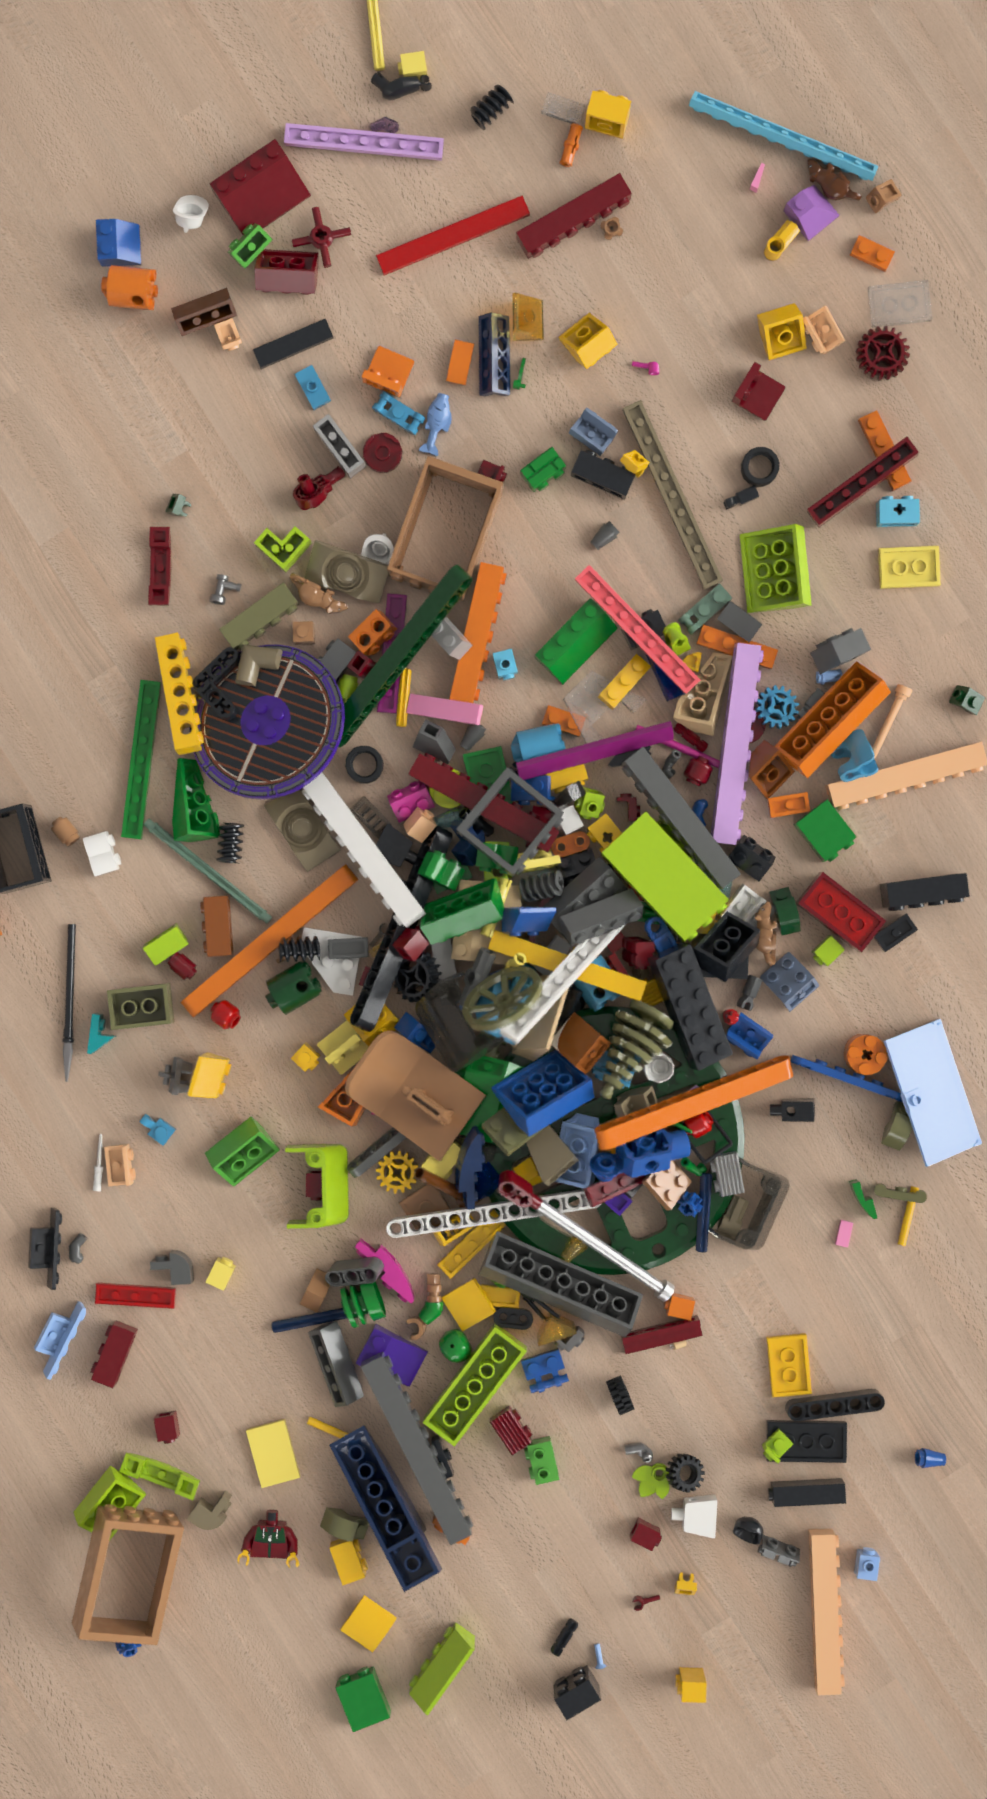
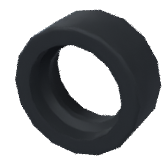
[741,447,780,487]
[345,746,384,784]

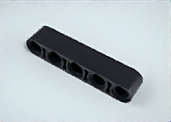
[785,1389,885,1421]

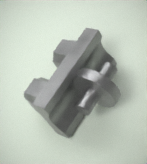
[158,1057,193,1095]

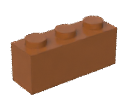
[200,896,234,957]

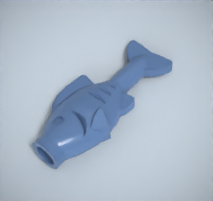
[419,393,452,456]

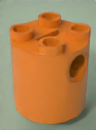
[101,265,158,310]

